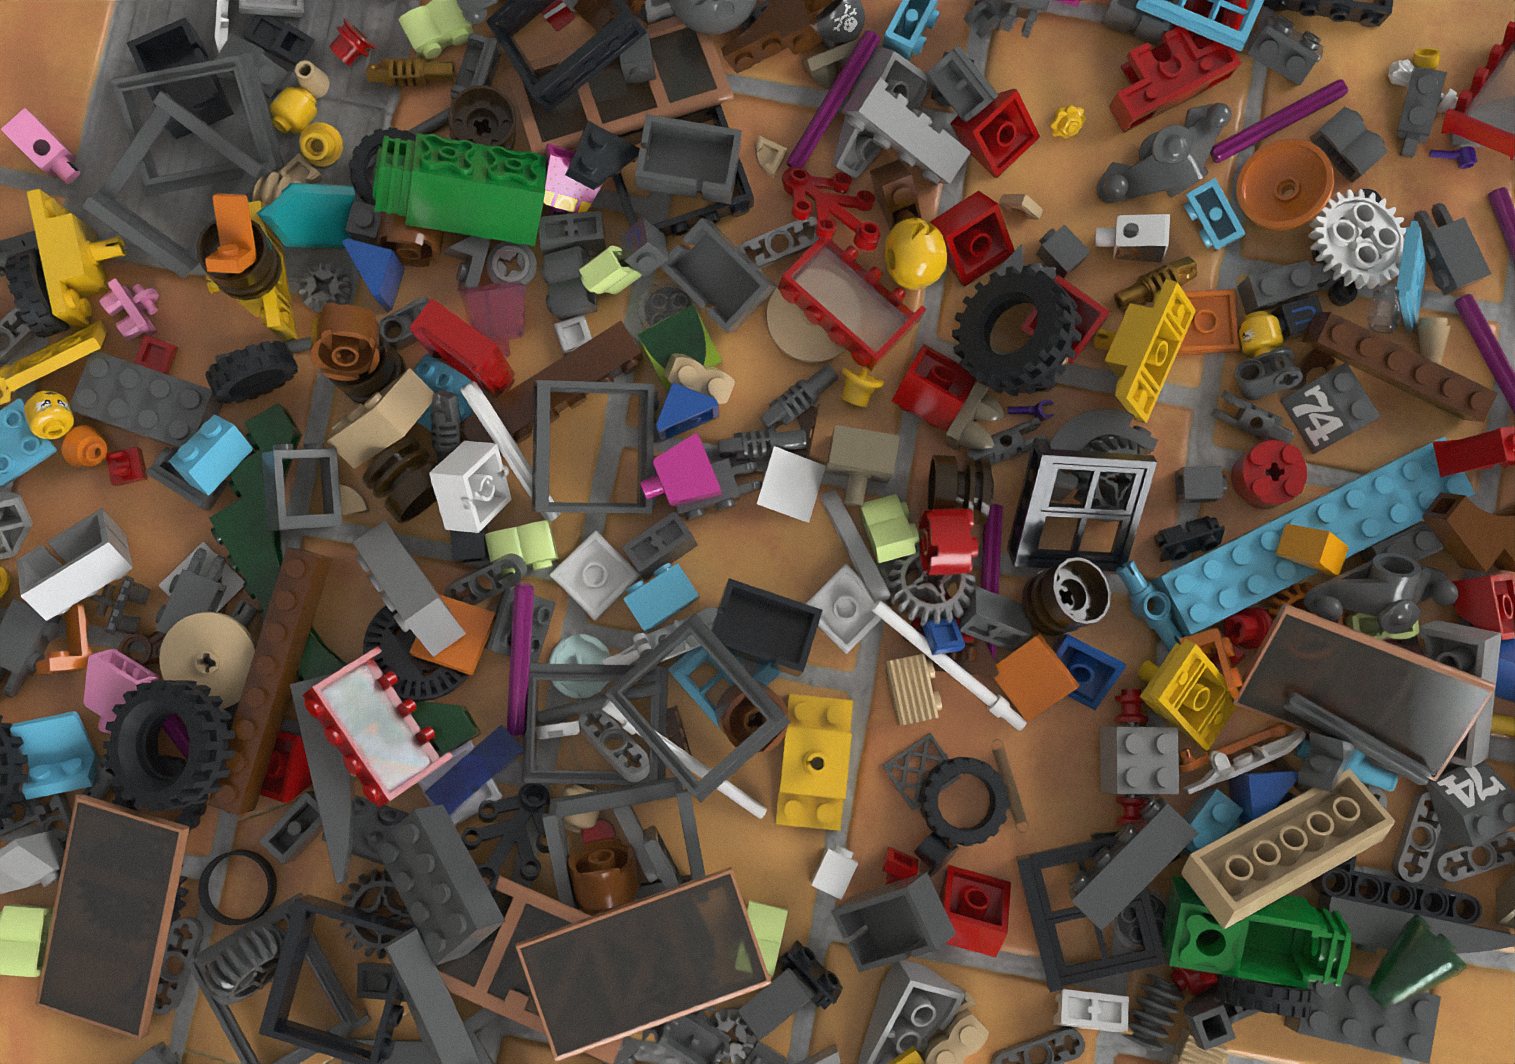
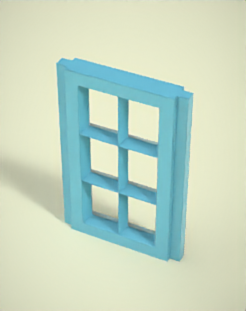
[1135,0,1264,52]
[1396,221,1427,333]
[668,646,782,728]

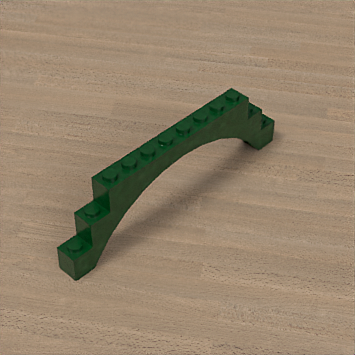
[209,403,481,754]

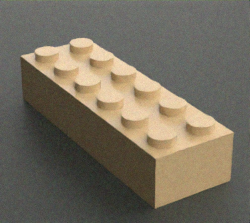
[1181,769,1396,929]

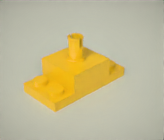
[27,189,127,330]
[206,200,298,342]
[1094,279,1196,423]
[1138,639,1238,752]
[775,694,853,831]

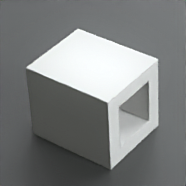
[810,844,858,900]

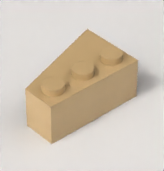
[326,368,434,469]

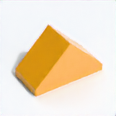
[1275,524,1349,577]

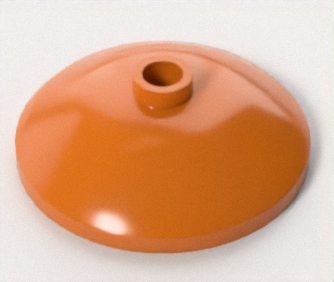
[1236,139,1334,230]

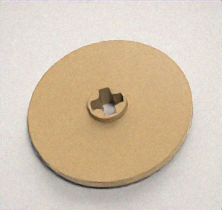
[767,270,861,363]
[159,612,256,709]

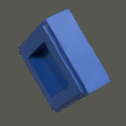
[922,617,965,655]

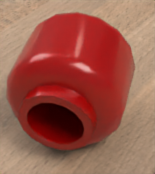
[1170,966,1218,996]

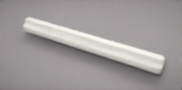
[461,381,561,521]

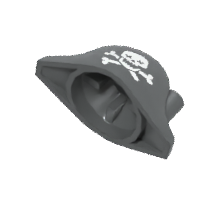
[815,0,865,49]

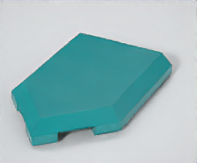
[257,183,355,248]

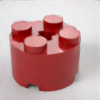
[1231,440,1307,509]
[919,508,978,575]

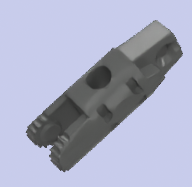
[1210,390,1294,444]
[966,417,1049,466]

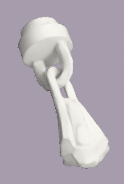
[1388,59,1458,114]

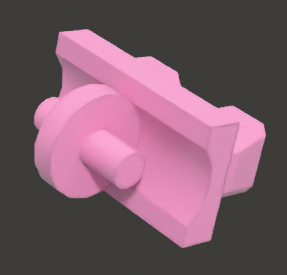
[99,278,159,340]

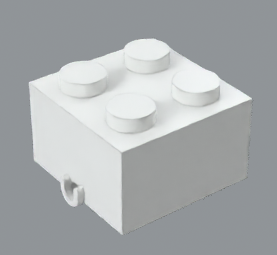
[429,441,512,533]

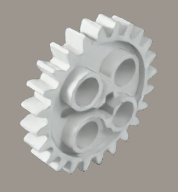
[1308,189,1406,289]

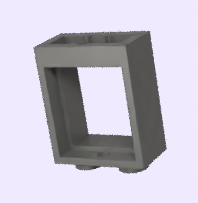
[261,443,342,531]

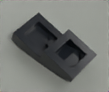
[243,15,315,65]

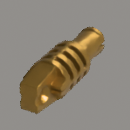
[366,57,456,87]
[1114,256,1197,312]

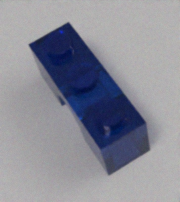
[425,724,525,818]

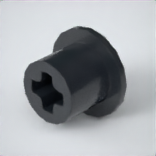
[914,832,959,877]

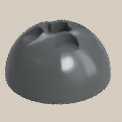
[668,0,757,35]

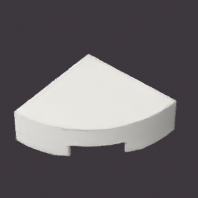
[536,721,580,740]

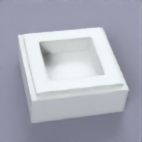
[554,315,592,356]

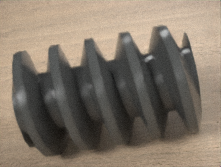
[1121,973,1185,1051]

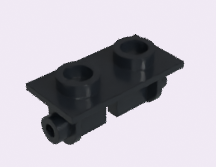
[1154,516,1225,562]
[778,940,843,1010]

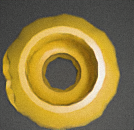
[884,218,947,289]

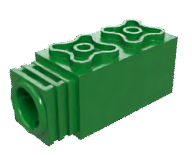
[372,133,546,246]
[1161,876,1352,989]

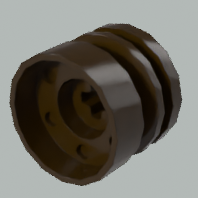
[448,85,516,150]
[196,219,282,301]
[328,333,407,405]
[362,437,438,524]
[927,455,994,525]
[1022,557,1111,637]

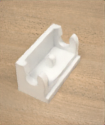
[1053,989,1129,1032]

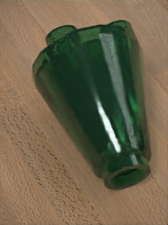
[1365,914,1467,1010]

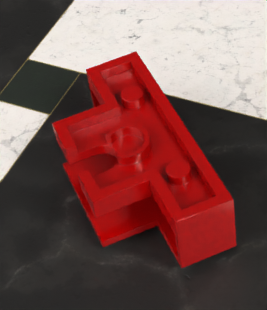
[1109,26,1242,133]

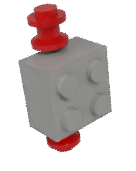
[1100,689,1179,826]

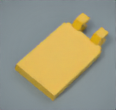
[0,320,108,405]

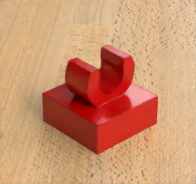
[106,447,147,486]
[882,847,919,885]

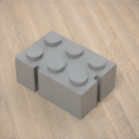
[17,508,133,621]

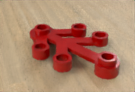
[782,168,881,251]

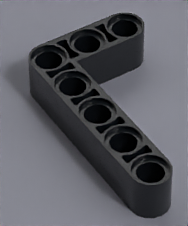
[1311,856,1482,924]

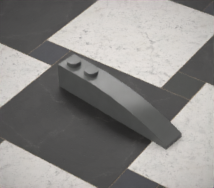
[290,674,355,885]
[1317,893,1515,954]
[384,927,480,1064]

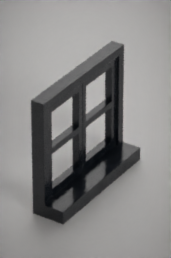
[1007,438,1157,572]
[1016,834,1167,993]

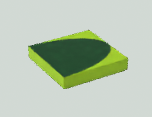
[637,305,722,391]

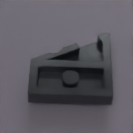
[565,121,640,190]

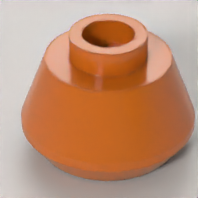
[61,425,107,468]

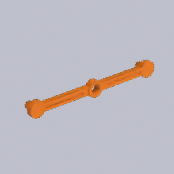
[1178,675,1380,774]

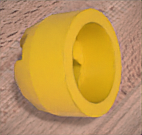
[1413,48,1441,70]

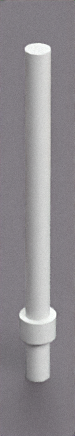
[872,600,1027,731]
[602,699,767,819]

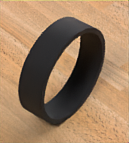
[198,850,277,925]

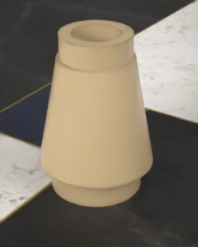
[295,60,330,99]
[1417,318,1451,363]

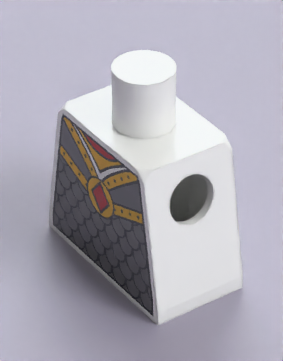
[1095,214,1170,263]

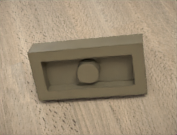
[801,37,861,90]
[946,382,1004,452]

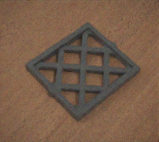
[882,733,961,810]

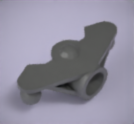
[1096,103,1232,203]
[1304,553,1458,634]

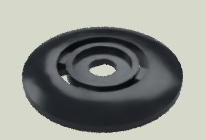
[363,606,469,701]

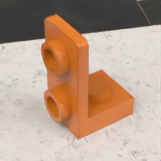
[205,193,257,274]
[36,604,92,675]
[1179,628,1243,699]

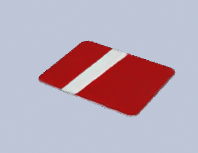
[541,0,575,32]

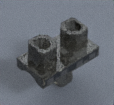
[90,575,151,635]

